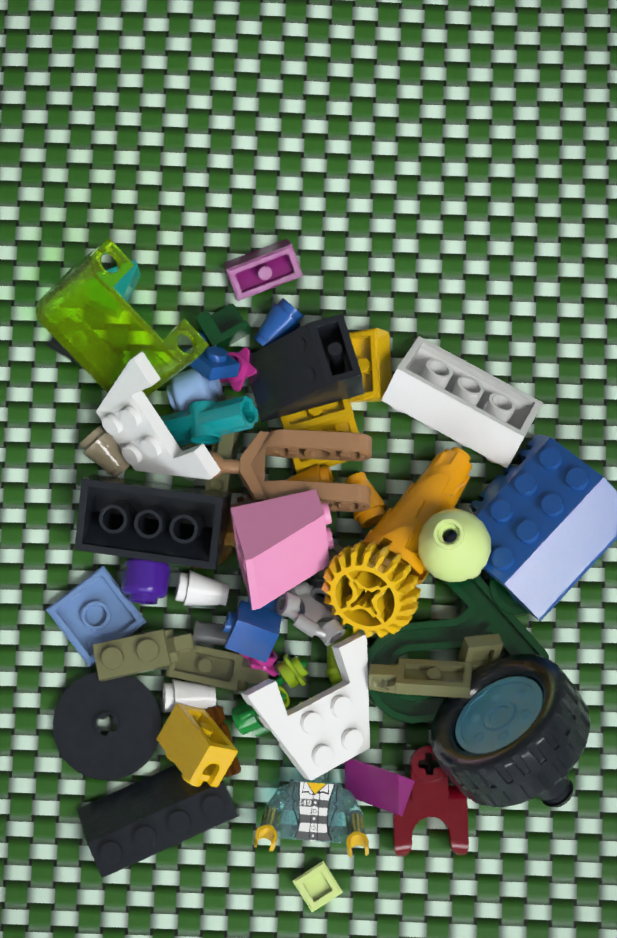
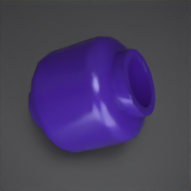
[121,558,171,605]

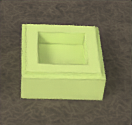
[292,861,343,912]

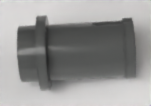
[194,620,229,650]

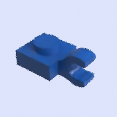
[183,331,240,381]

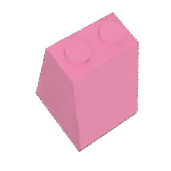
[230,489,334,610]

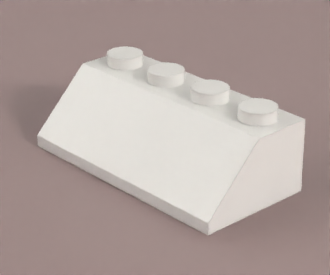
[381,336,543,468]

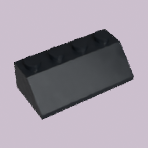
[74,474,232,570]
[77,765,240,878]

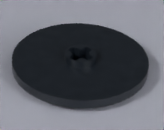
[53,672,162,780]

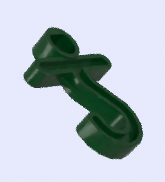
[368,575,549,724]

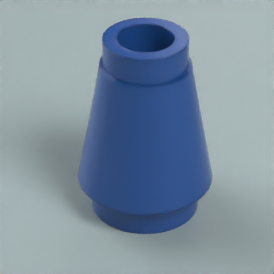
[253,298,304,347]

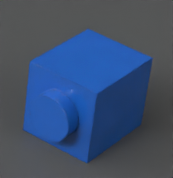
[222,600,282,663]

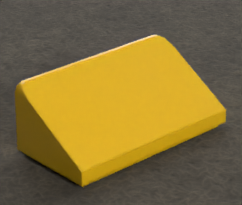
[349,328,392,403]

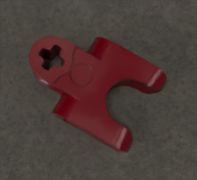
[393,745,469,857]

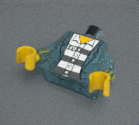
[253,772,369,857]

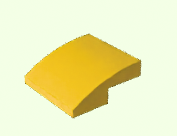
[280,398,359,474]

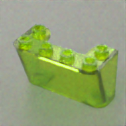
[36,238,209,397]

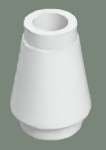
[175,570,229,606]
[163,679,216,712]

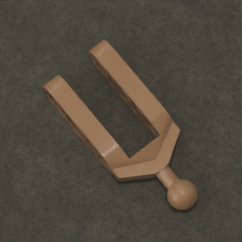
[209,429,372,512]

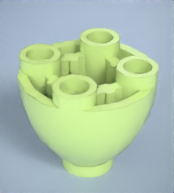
[418,509,491,582]

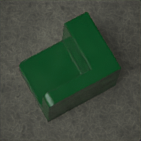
[195,304,251,349]

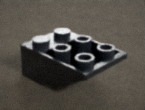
[248,314,364,422]

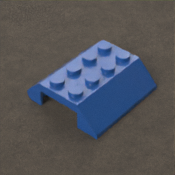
[444,434,617,621]

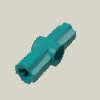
[160,396,258,446]

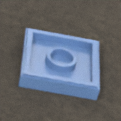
[46,566,147,667]

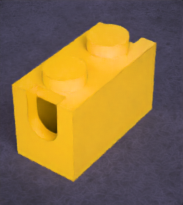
[156,703,238,787]

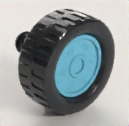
[431,654,590,807]

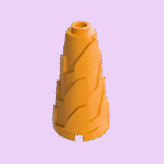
[362,447,472,585]

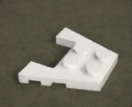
[96,351,221,480]
[241,633,370,780]

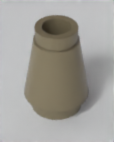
[79,425,131,477]

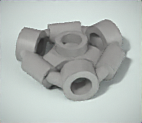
[276,581,346,646]

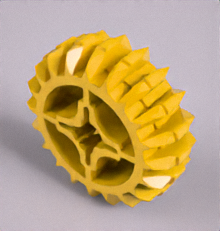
[321,541,421,638]

